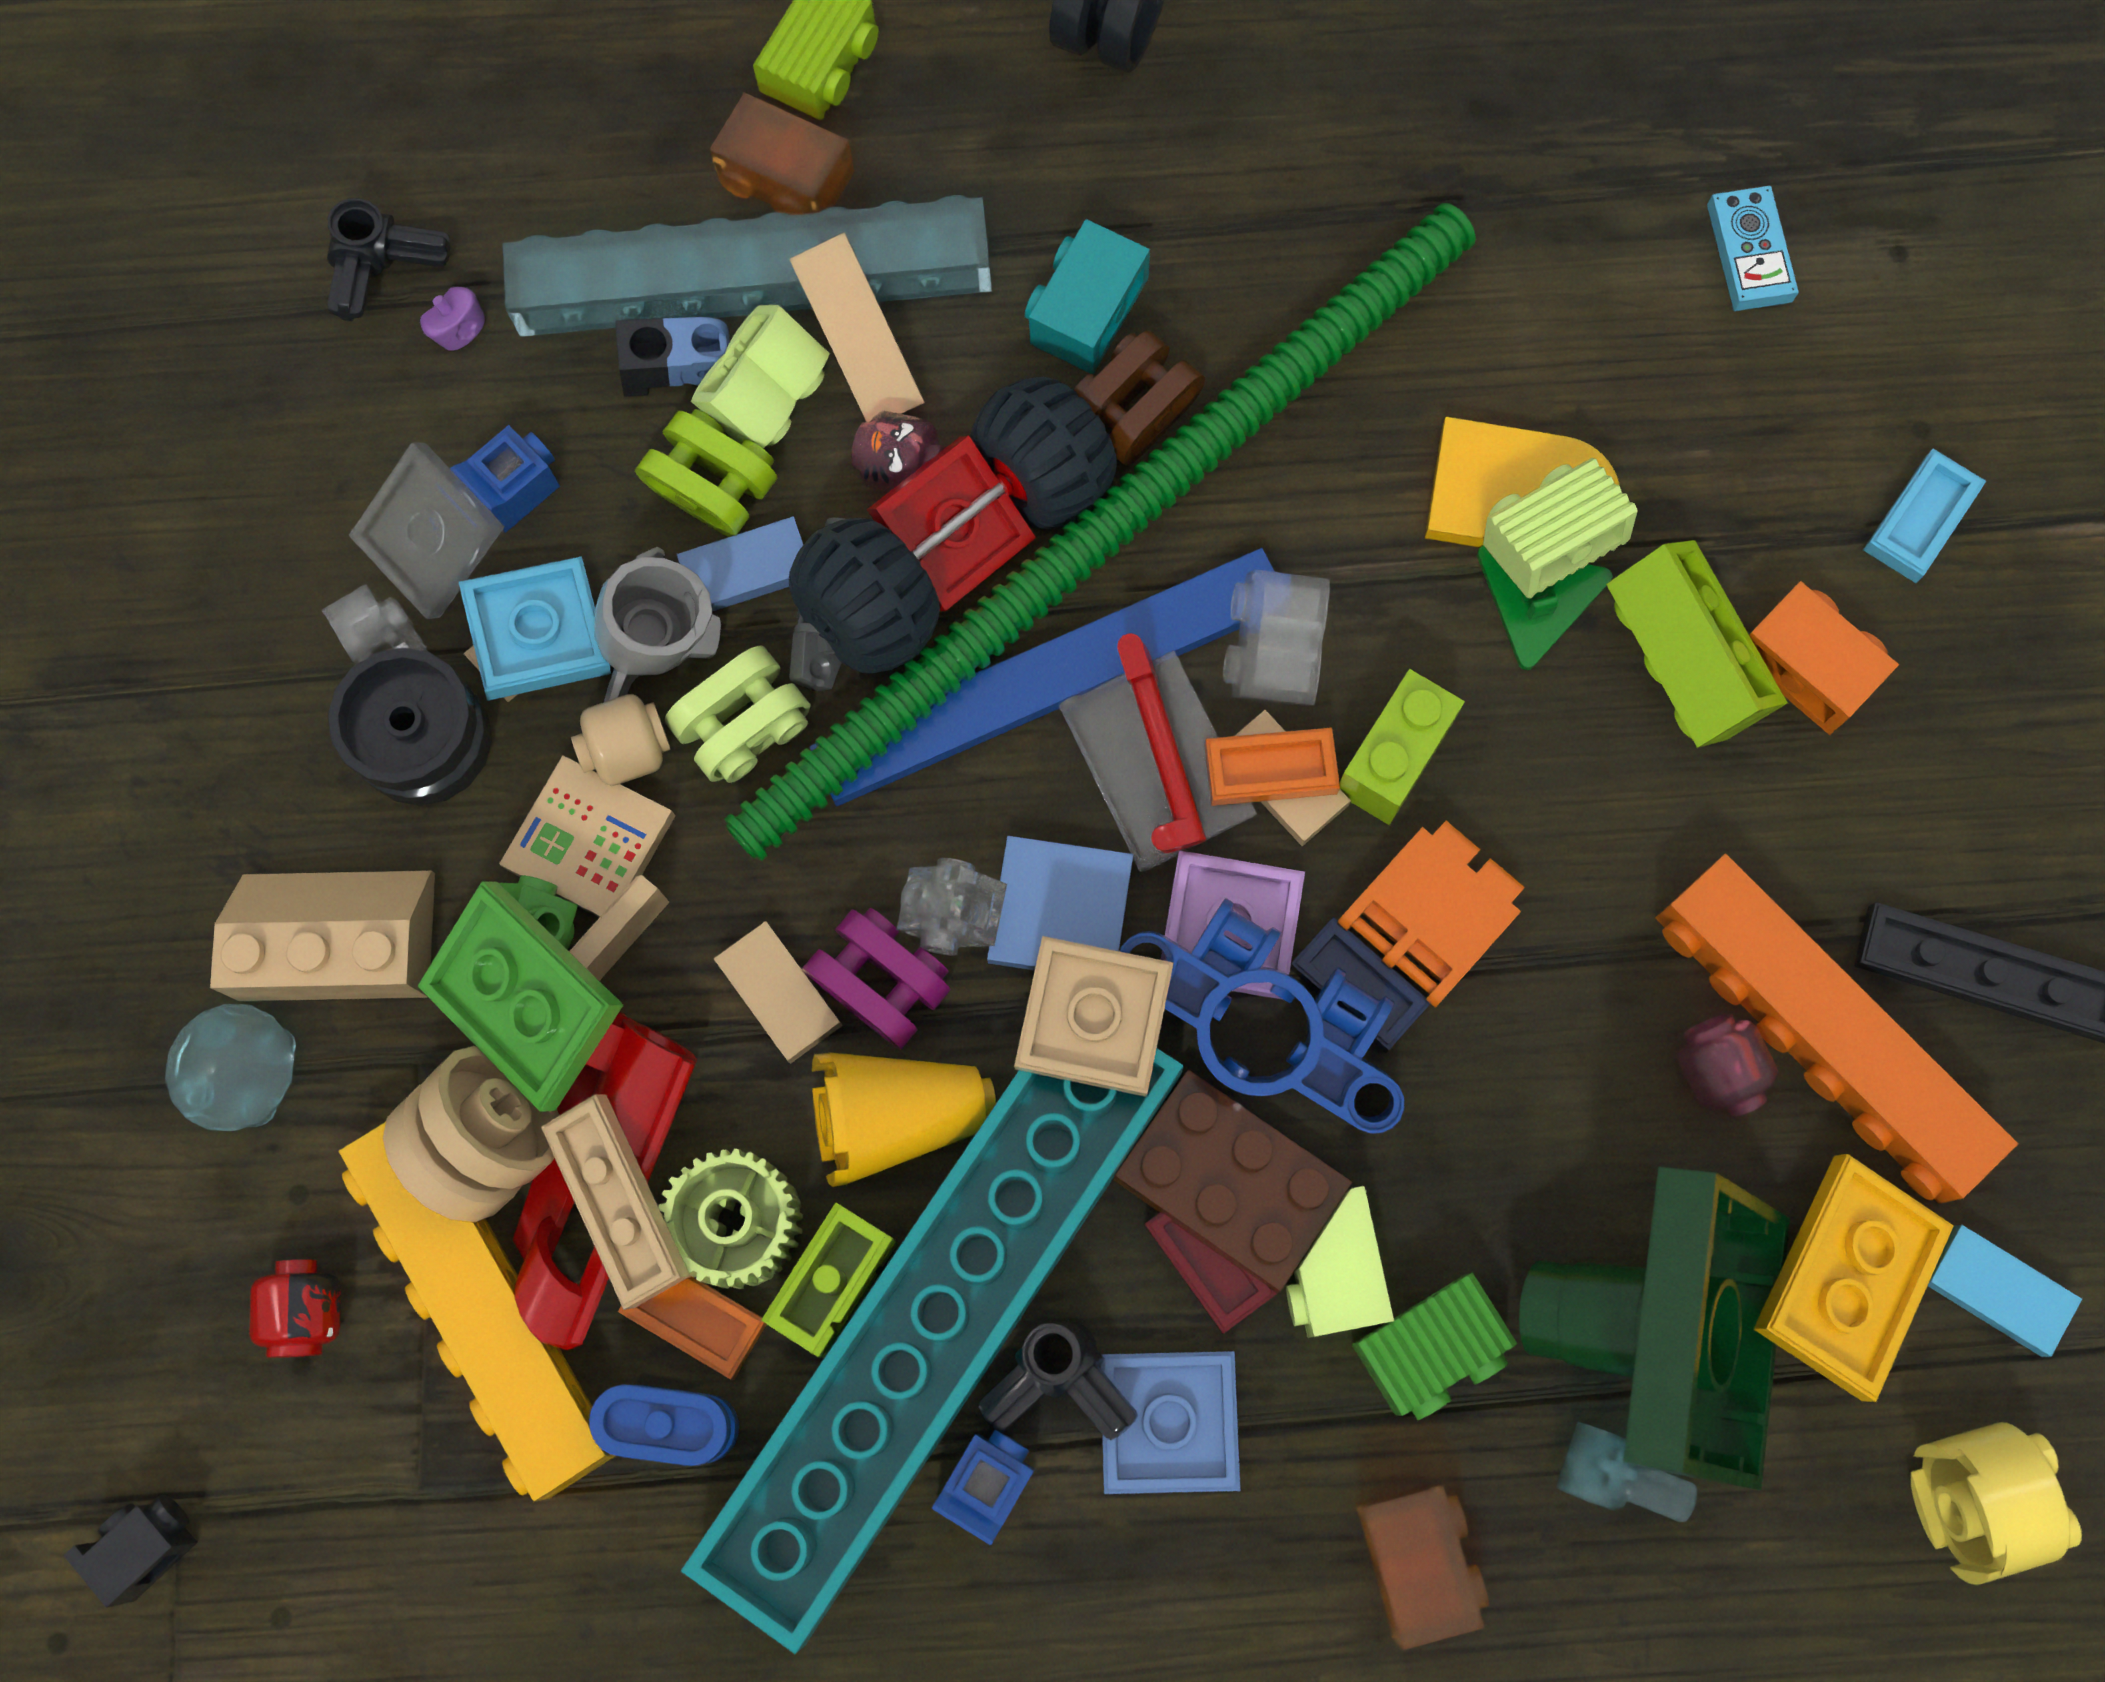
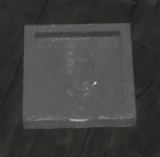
[349,443,505,619]

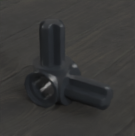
[327,198,450,321]
[978,1320,1138,1440]

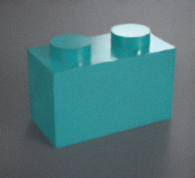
[1025,219,1150,374]

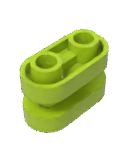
[635,409,777,537]

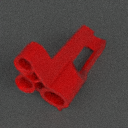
[513,1011,698,1350]

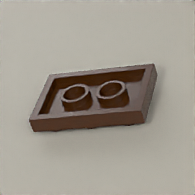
[1113,1069,1352,1294]

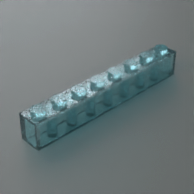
[503,195,992,336]

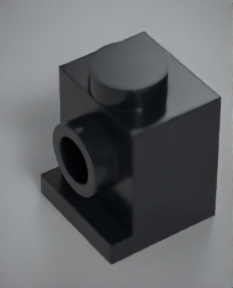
[63,1494,198,1608]

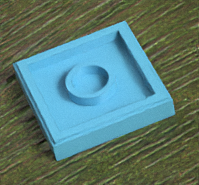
[459,557,611,701]

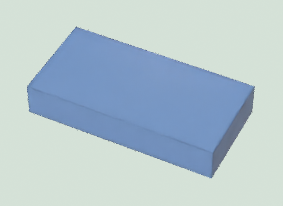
[677,516,803,612]

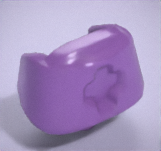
[420,287,485,350]

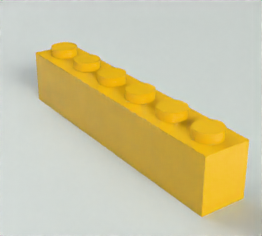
[339,1122,615,1502]

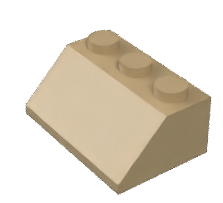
[210,871,435,1001]

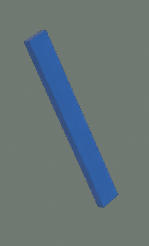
[809,548,1289,807]

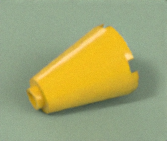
[812,1052,996,1187]

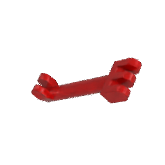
[1117,633,1207,854]

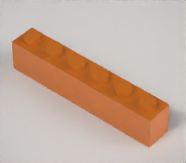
[1655,853,2018,1204]

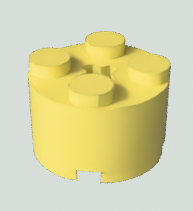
[1911,1422,2082,1585]

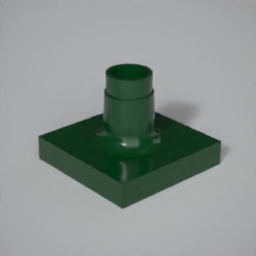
[1519,1167,1790,1490]

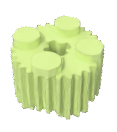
[658,1148,803,1289]

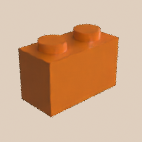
[1749,581,1899,735]

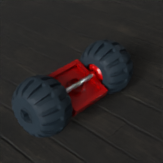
[788,377,1116,673]

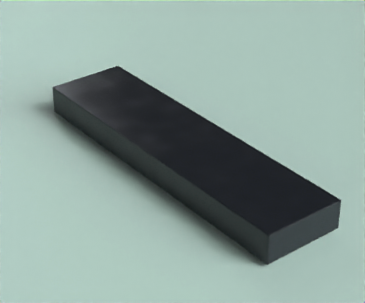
[1854,902,2105,1043]

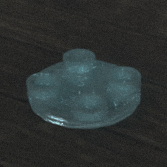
[165,1004,296,1131]

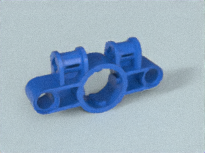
[1120,898,1404,1133]

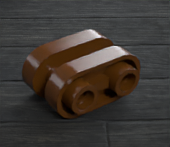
[1074,330,1206,466]

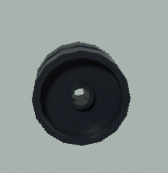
[1049,0,1164,73]
[328,647,492,806]

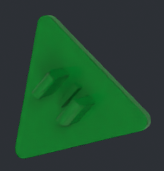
[1477,545,1613,670]

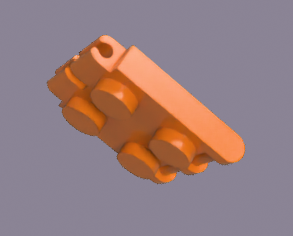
[1337,820,1525,1008]

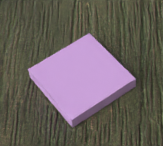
[1161,850,1305,1000]

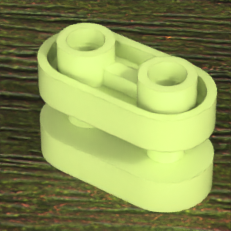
[664,646,811,783]

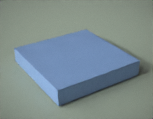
[987,836,1133,970]
[1101,1351,1240,1494]

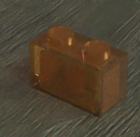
[709,92,854,228]
[1355,1483,1489,1650]

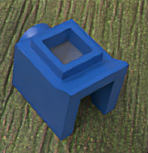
[450,425,560,533]
[931,1429,1035,1545]

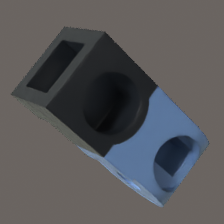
[615,317,730,397]

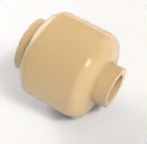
[571,694,671,786]

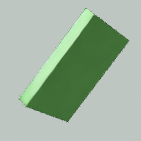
[418,881,623,1112]

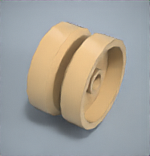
[383,1046,559,1222]

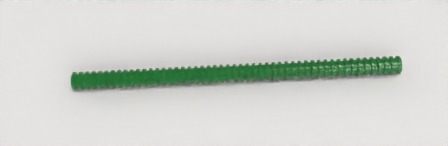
[724,203,1476,861]

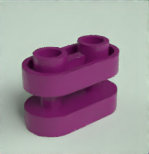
[802,908,951,1050]

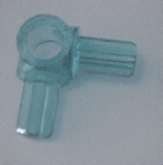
[1556,1422,1697,1522]

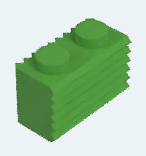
[1352,1272,1517,1420]

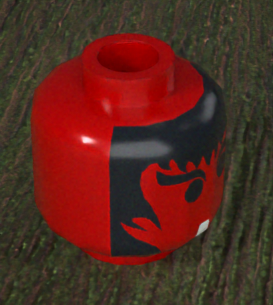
[249,1259,341,1358]

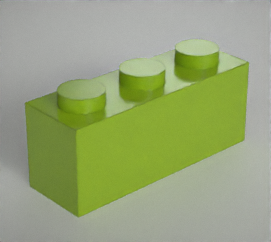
[1606,540,1788,748]

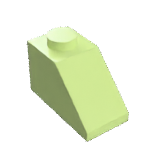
[1286,1186,1394,1338]

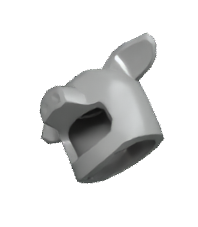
[594,547,721,702]

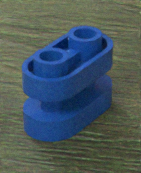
[589,1385,739,1466]

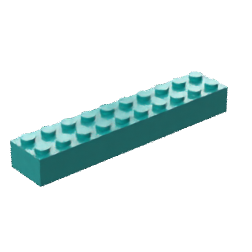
[681,1048,1183,1654]

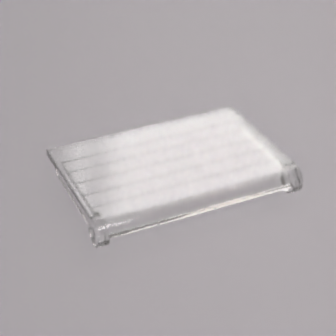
[1059,650,1257,872]

